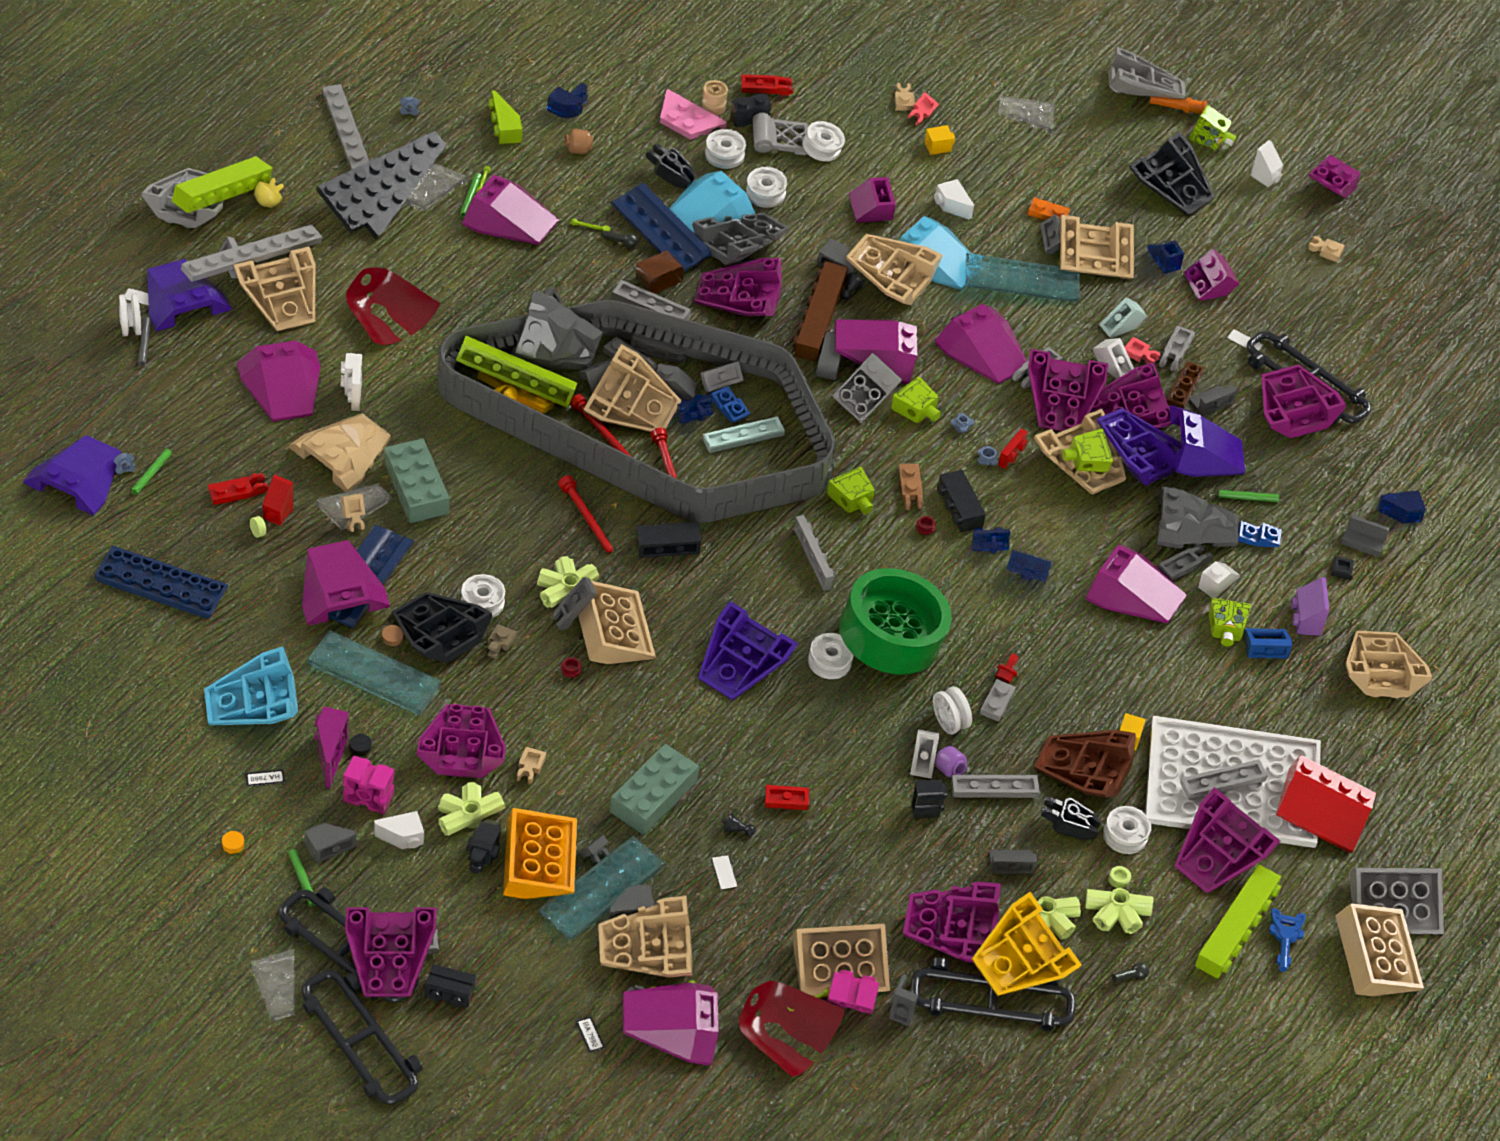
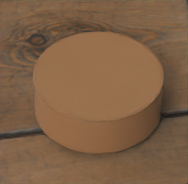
[382,625,403,646]

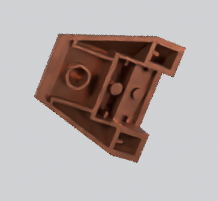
[1034,730,1136,797]

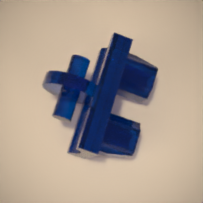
[677,394,714,424]
[972,527,1011,554]

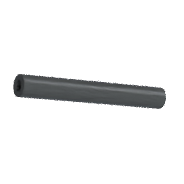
[138,317,151,367]

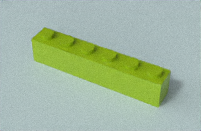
[172,156,273,213]
[456,336,577,408]
[1195,864,1282,979]

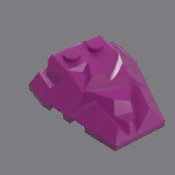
[903,882,1001,963]

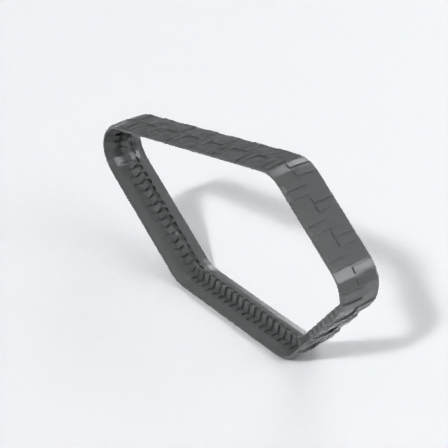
[437,300,836,523]

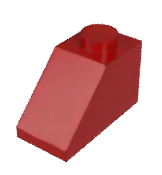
[262,475,293,526]

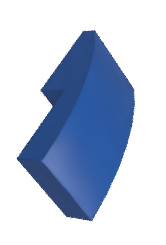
[710,386,750,423]
[1238,521,1282,547]

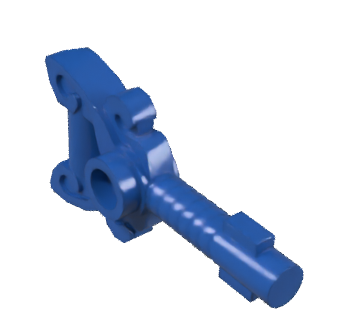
[1269,908,1306,972]

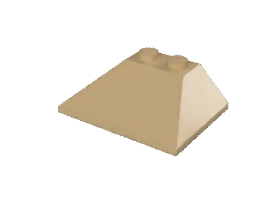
[1060,215,1134,279]

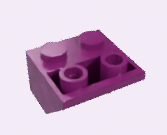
[1309,155,1361,198]
[848,177,896,223]
[1183,249,1240,301]

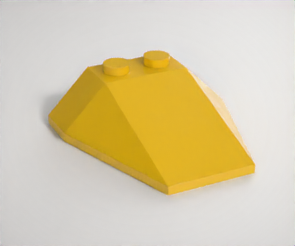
[972,892,1082,996]

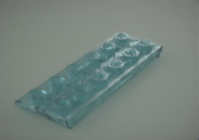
[966,253,1080,302]
[538,836,665,939]

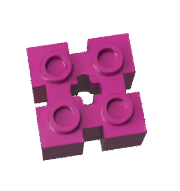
[343,756,394,815]
[828,970,879,1014]

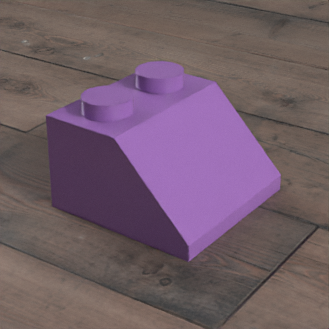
[1291,577,1329,636]

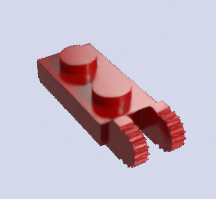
[741,74,793,96]
[208,473,269,505]

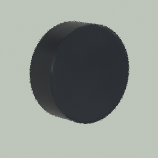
[350,734,372,756]

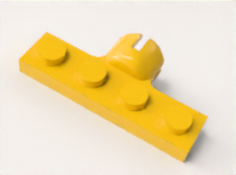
[477,371,555,414]

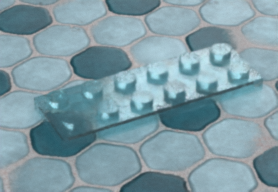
[308,630,441,715]

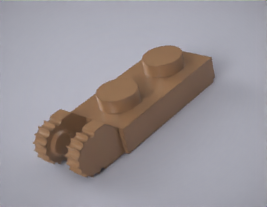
[898,464,923,510]

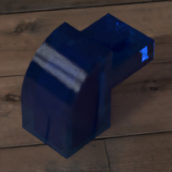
[547,83,588,118]

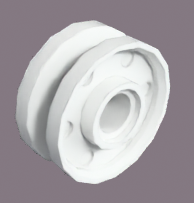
[802,121,845,161]
[705,129,746,169]
[746,167,787,208]
[119,293,141,336]
[461,574,505,619]
[808,633,853,679]
[933,686,972,735]
[1103,806,1151,854]

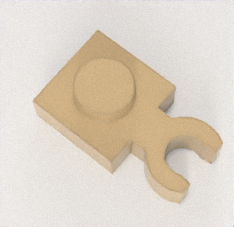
[894,83,915,111]
[1308,236,1345,262]
[341,493,365,532]
[517,747,546,784]

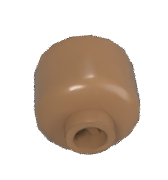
[564,129,593,154]

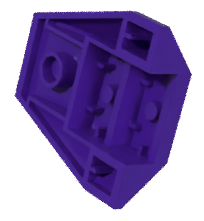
[147,259,231,331]
[1169,405,1245,477]
[1096,408,1182,485]
[23,435,121,516]
[698,601,799,701]

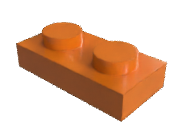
[1028,197,1070,220]

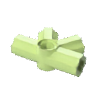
[537,556,599,608]
[438,782,505,836]
[1085,888,1153,934]
[1037,896,1081,940]

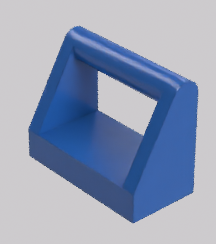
[1244,628,1292,659]

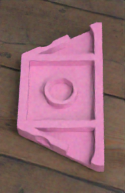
[660,89,727,140]

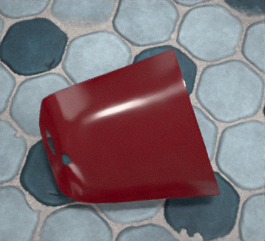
[346,267,440,345]
[738,981,845,1077]

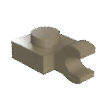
[487,624,517,659]

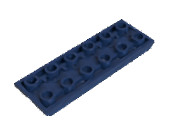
[611,183,711,273]
[328,525,414,628]
[94,545,228,618]

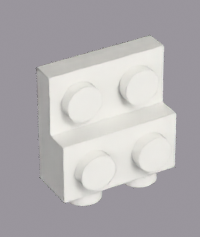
[341,353,362,411]

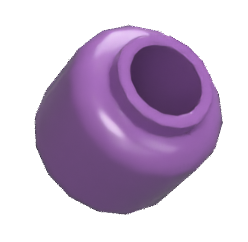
[935,746,967,778]

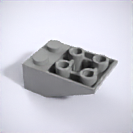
[832,353,902,423]

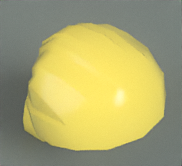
[254,178,284,208]

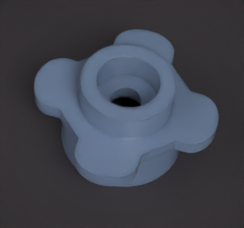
[400,97,419,116]
[951,413,974,433]
[978,446,998,466]
[114,453,136,474]

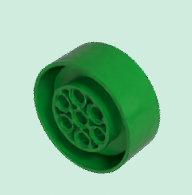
[839,568,952,675]

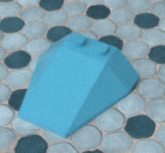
[669,171,755,239]
[899,216,984,290]
[204,646,298,725]

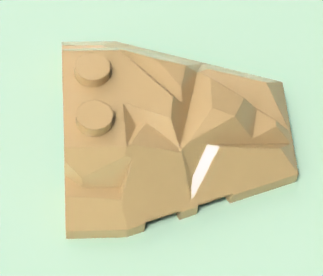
[1034,409,1126,494]
[289,413,391,493]
[598,896,693,977]

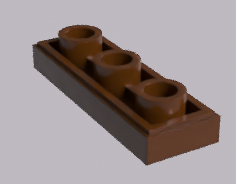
[1166,361,1205,409]

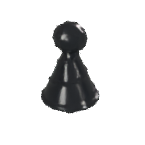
[841,273,864,300]
[721,812,756,836]

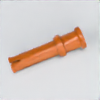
[1150,96,1207,115]

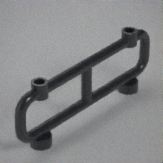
[1246,331,1372,424]
[279,887,419,1003]
[910,958,1076,1031]
[302,970,423,1105]

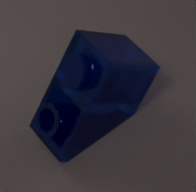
[1147,240,1184,274]
[1377,490,1426,524]

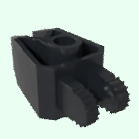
[646,143,696,189]
[1041,797,1101,839]
[466,819,501,874]

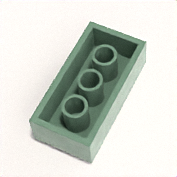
[384,438,450,523]
[610,744,699,835]

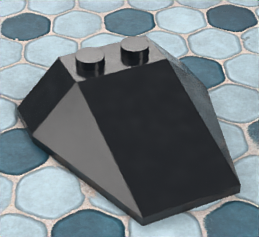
[1128,131,1214,216]
[392,592,492,664]

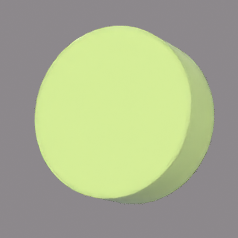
[250,516,266,538]
[1108,866,1131,888]

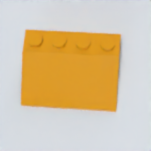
[503,808,577,899]

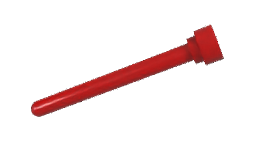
[569,394,632,457]
[650,427,677,479]
[558,475,613,553]

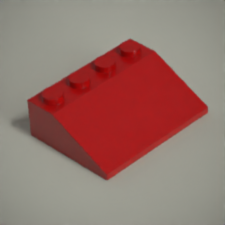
[1276,755,1376,854]

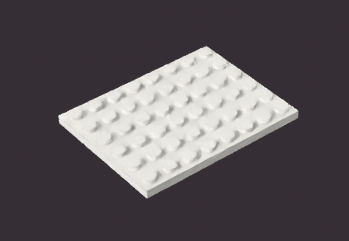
[1145,716,1321,848]

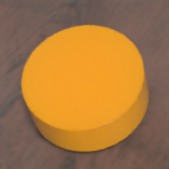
[222,831,244,854]

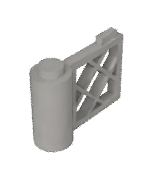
[752,113,808,156]

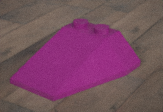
[935,304,1027,384]
[835,320,917,385]
[237,341,320,422]
[1262,364,1346,438]
[1175,787,1281,894]

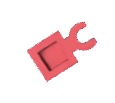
[908,92,939,125]
[1125,337,1160,364]

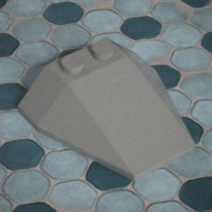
[1108,47,1186,99]
[142,168,223,228]

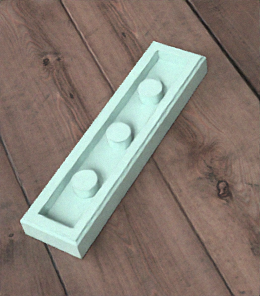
[702,416,785,453]

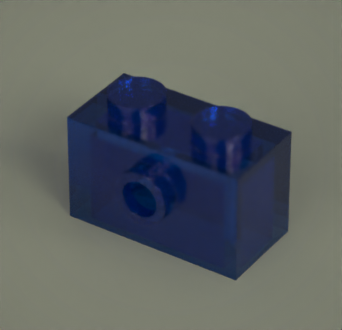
[1006,548,1054,582]

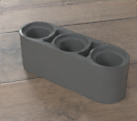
[816,331,842,380]

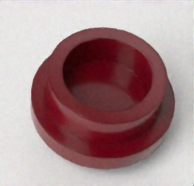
[915,516,936,535]
[561,657,582,678]

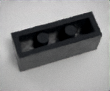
[937,469,986,532]
[635,522,701,558]

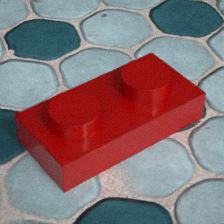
[998,428,1028,469]
[765,785,809,810]

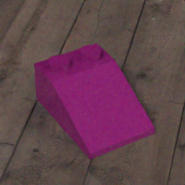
[314,706,349,789]

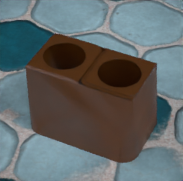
[636,250,684,294]

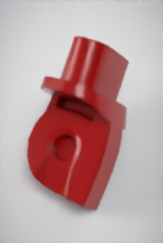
[995,653,1019,684]

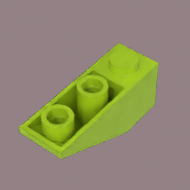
[488,90,522,144]

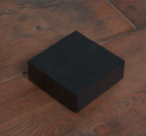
[1331,556,1355,580]

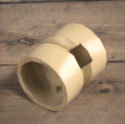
[702,80,728,116]

